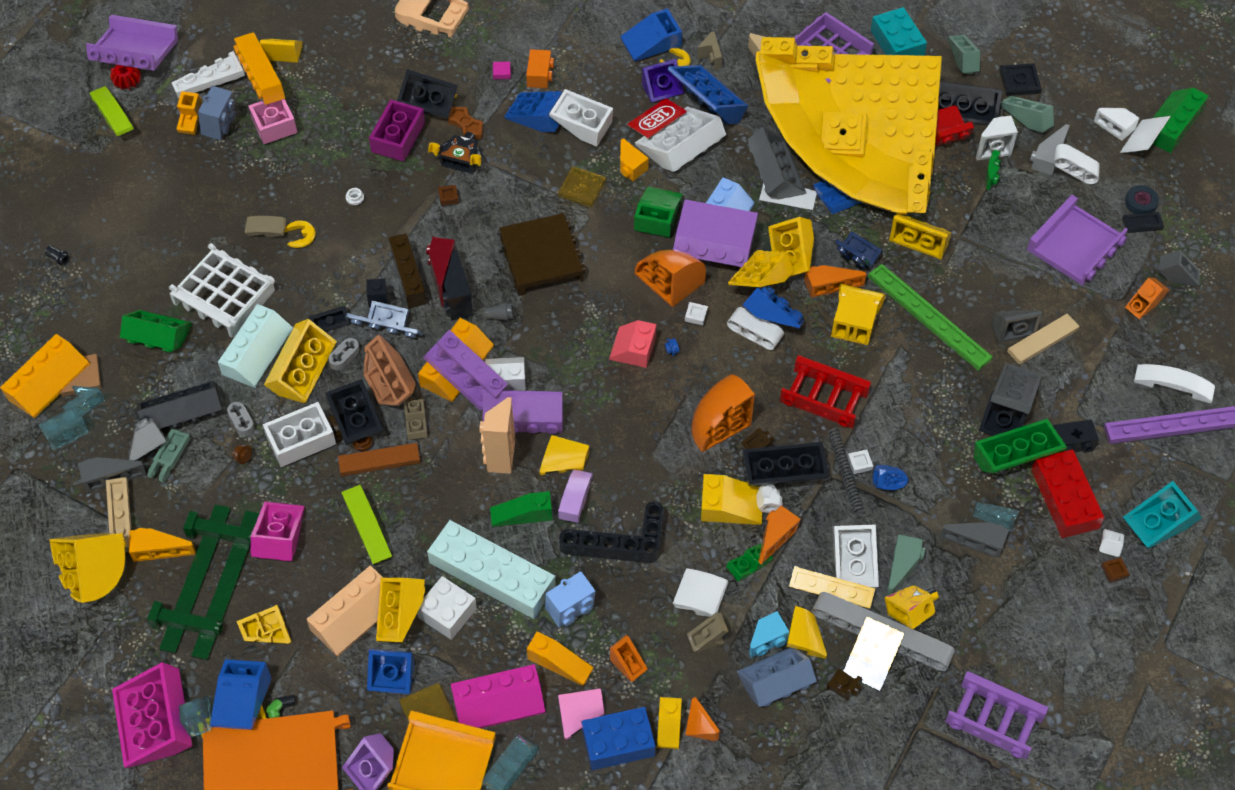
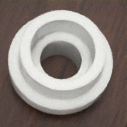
[346,188,364,205]

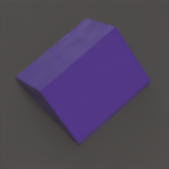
[642,59,684,102]

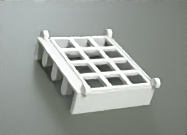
[169,243,275,338]

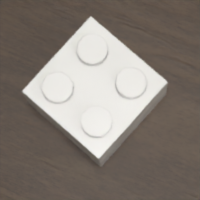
[417,576,477,640]

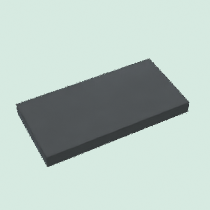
[991,363,1042,414]

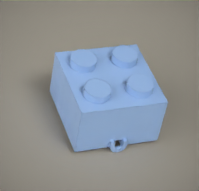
[545,572,595,628]

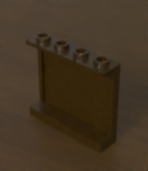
[499,213,586,297]

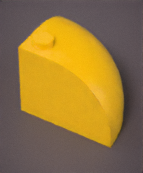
[50,533,126,603]

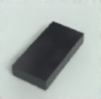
[1122,212,1164,233]

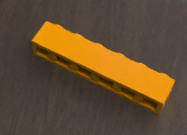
[233,32,285,105]

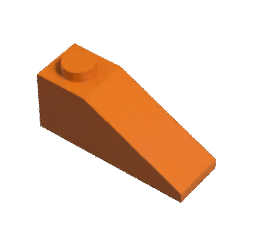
[804,265,866,298]
[758,505,801,565]

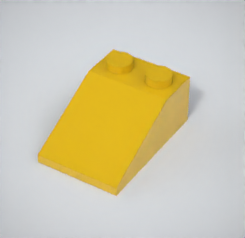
[768,217,814,278]
[701,474,762,525]
[376,578,425,642]

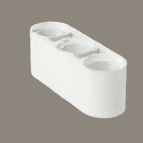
[1054,144,1100,184]
[727,307,784,350]

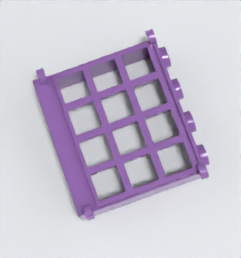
[794,12,874,83]

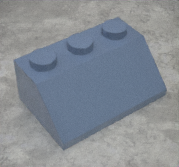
[737,648,817,707]

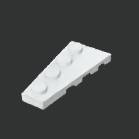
[172,51,245,98]

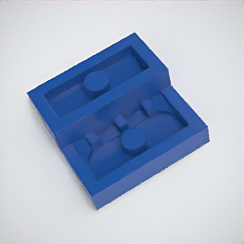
[813,180,862,214]

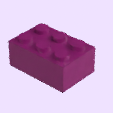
[369,99,425,161]

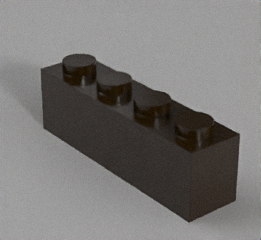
[389,233,426,309]

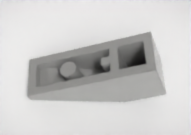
[1030,124,1070,175]

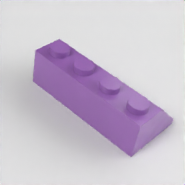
[483,390,563,434]

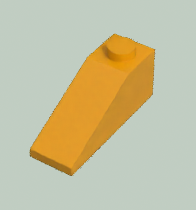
[129,528,196,562]
[527,632,593,686]

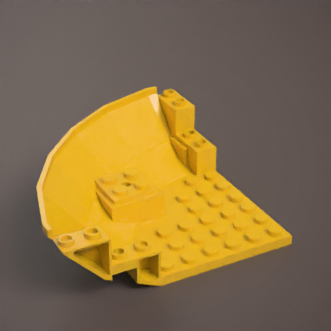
[756,37,942,214]

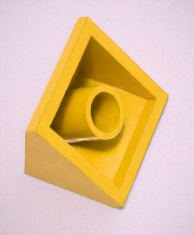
[260,39,303,63]

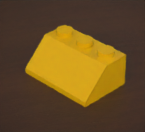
[889,214,951,259]

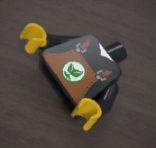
[428,132,484,174]

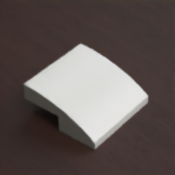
[673,568,728,617]

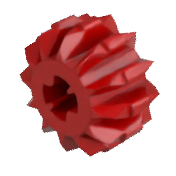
[110,64,141,90]

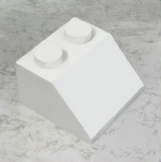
[976,116,1018,160]
[485,357,526,391]

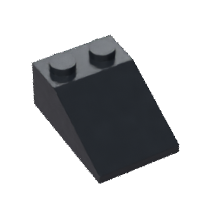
[397,69,458,119]
[442,250,473,321]
[325,379,383,445]

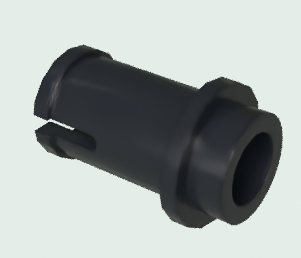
[45,245,70,265]

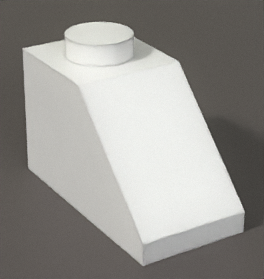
[1094,108,1139,141]

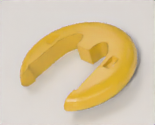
[660,48,691,66]
[284,221,316,248]

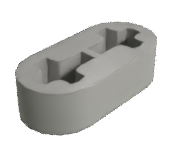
[328,338,360,370]
[227,402,254,436]

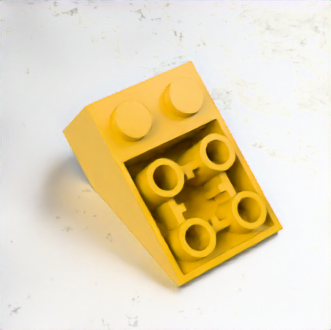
[728,250,794,287]

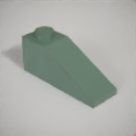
[948,35,980,74]
[1000,96,1054,133]
[887,534,925,596]

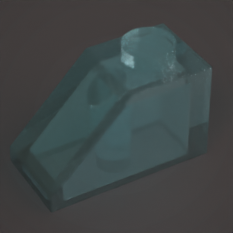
[179,695,211,737]

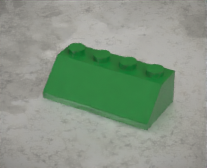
[1152,88,1209,153]
[973,418,1067,473]

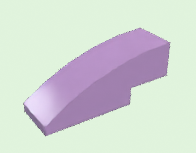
[558,469,593,523]

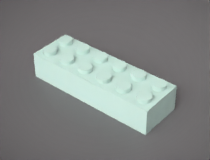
[427,520,556,619]

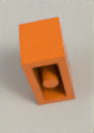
[526,49,554,89]

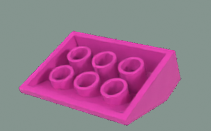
[112,662,192,768]

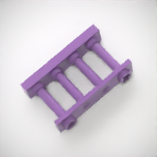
[423,330,508,411]
[945,671,1049,759]

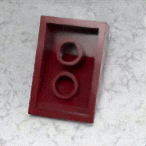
[426,237,456,307]

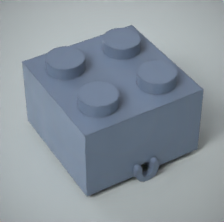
[198,86,236,140]

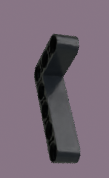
[559,501,663,563]

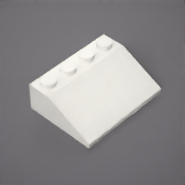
[635,107,726,172]

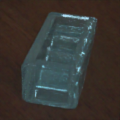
[973,502,1019,532]

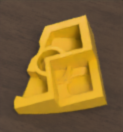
[539,435,589,475]
[237,605,292,644]
[787,606,827,659]

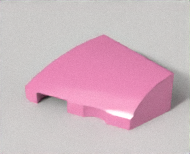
[558,689,604,740]

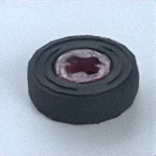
[1125,185,1159,214]

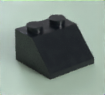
[978,390,1027,436]

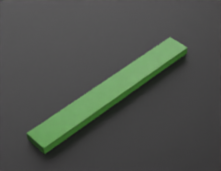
[868,264,993,371]

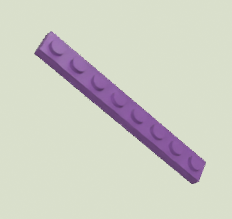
[1104,406,1235,444]

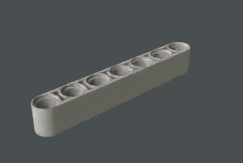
[812,592,955,671]

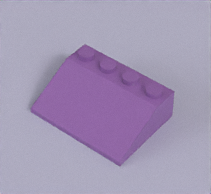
[673,199,758,267]

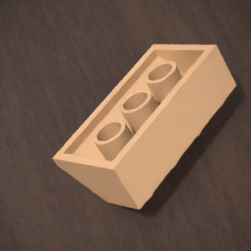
[480,397,516,474]
[307,565,383,657]

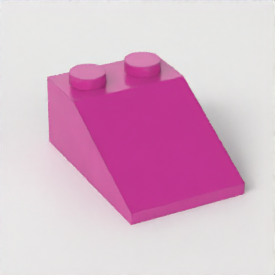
[251,501,305,561]

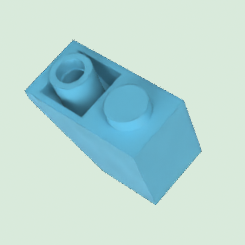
[749,611,789,658]

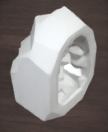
[756,484,782,513]

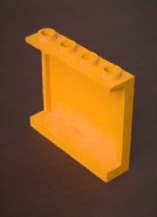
[387,711,496,790]

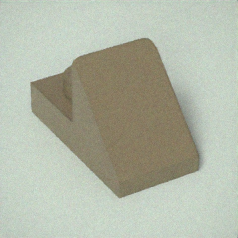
[697,32,722,70]
[687,613,728,653]

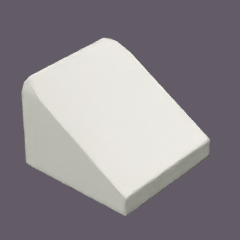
[1099,529,1124,557]

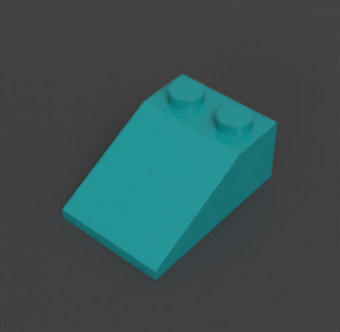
[1123,481,1202,549]

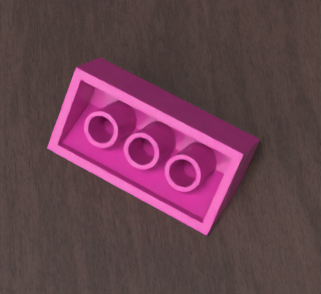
[451,664,545,729]

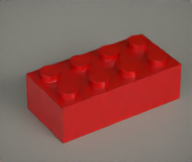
[1031,449,1105,539]

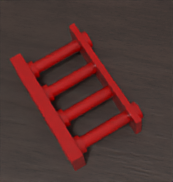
[780,355,871,429]

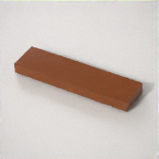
[338,443,420,476]

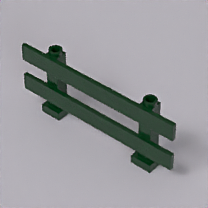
[147,504,260,661]

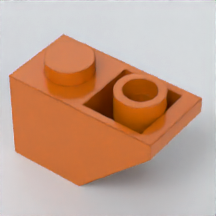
[1125,277,1169,319]

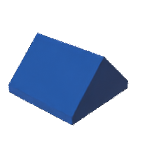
[367,649,415,694]

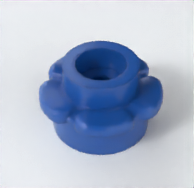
[664,338,680,356]

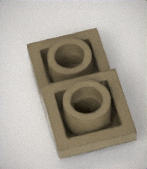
[245,216,286,238]
[404,399,428,440]

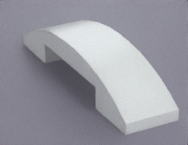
[1134,364,1215,403]

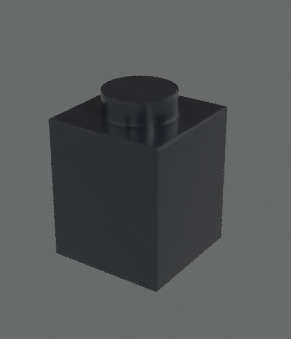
[366,278,388,308]

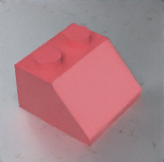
[609,320,657,368]

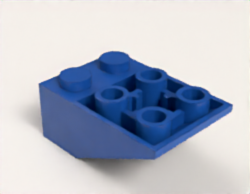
[620,8,682,62]
[504,91,562,132]
[743,285,805,328]
[210,659,272,730]

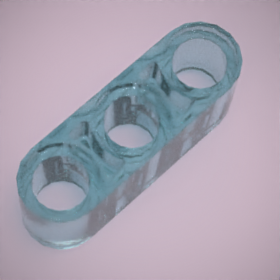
[482,734,538,790]

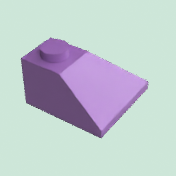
[342,733,394,790]

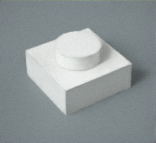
[685,302,708,326]
[847,450,873,474]

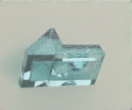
[63,386,105,422]

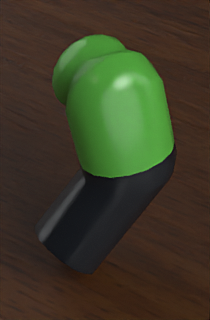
[266,694,295,718]

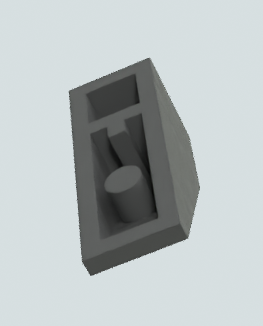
[78,457,147,493]
[940,522,1009,559]

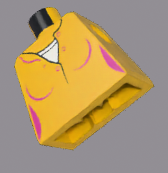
[884,586,939,629]

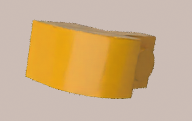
[176,91,202,135]

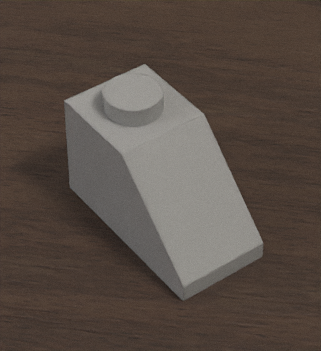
[129,418,166,461]

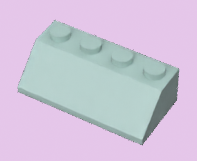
[218,304,293,388]

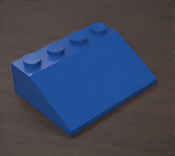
[668,65,748,125]

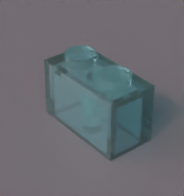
[39,406,89,451]

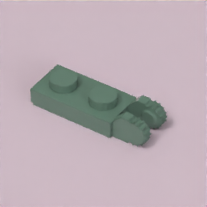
[148,429,191,482]

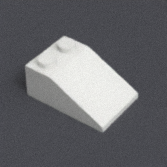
[549,89,613,146]
[832,525,879,587]

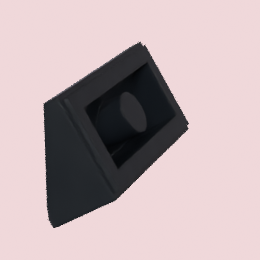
[308,306,351,332]

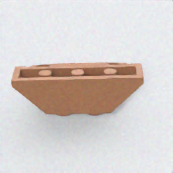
[364,335,416,406]

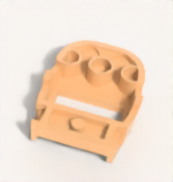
[395,0,469,37]

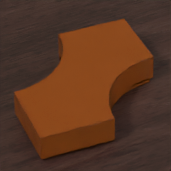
[448,107,483,139]

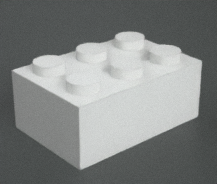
[262,402,336,467]

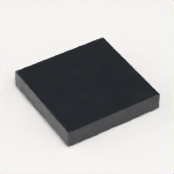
[999,63,1042,96]

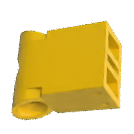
[831,284,886,345]

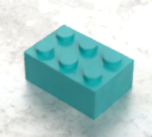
[870,7,927,56]

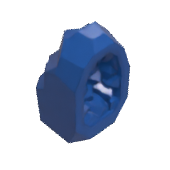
[873,465,909,490]

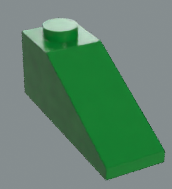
[490,491,553,527]

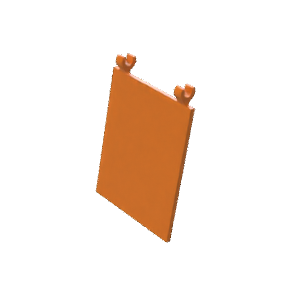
[203,711,353,790]

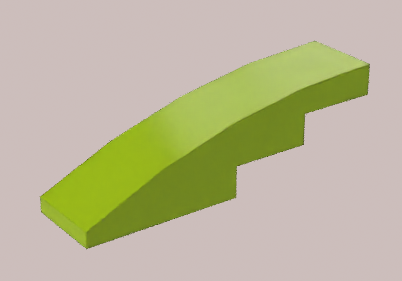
[89,86,133,136]
[341,485,392,565]

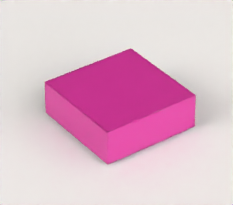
[493,62,511,79]

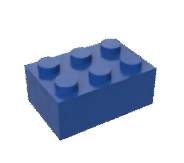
[581,707,655,771]

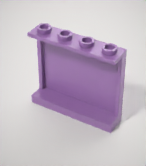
[86,15,178,71]
[1027,195,1128,286]

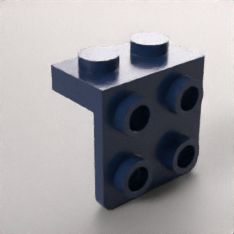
[834,231,883,270]

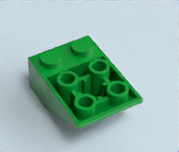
[634,186,683,238]

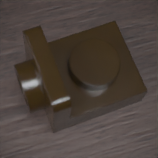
[741,428,775,449]
[827,668,862,701]

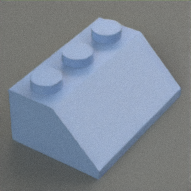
[706,178,754,211]

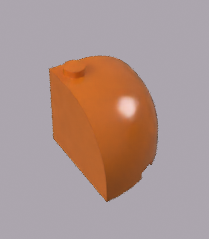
[634,250,706,307]
[691,374,755,453]

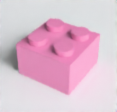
[248,99,297,144]

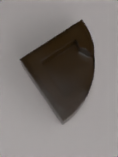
[327,415,342,443]

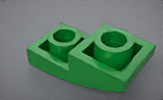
[985,149,1001,191]
[726,543,773,582]

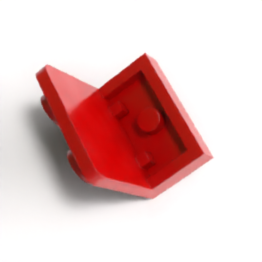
[935,106,974,146]

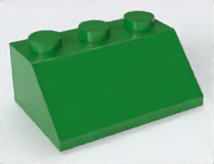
[120,310,192,352]

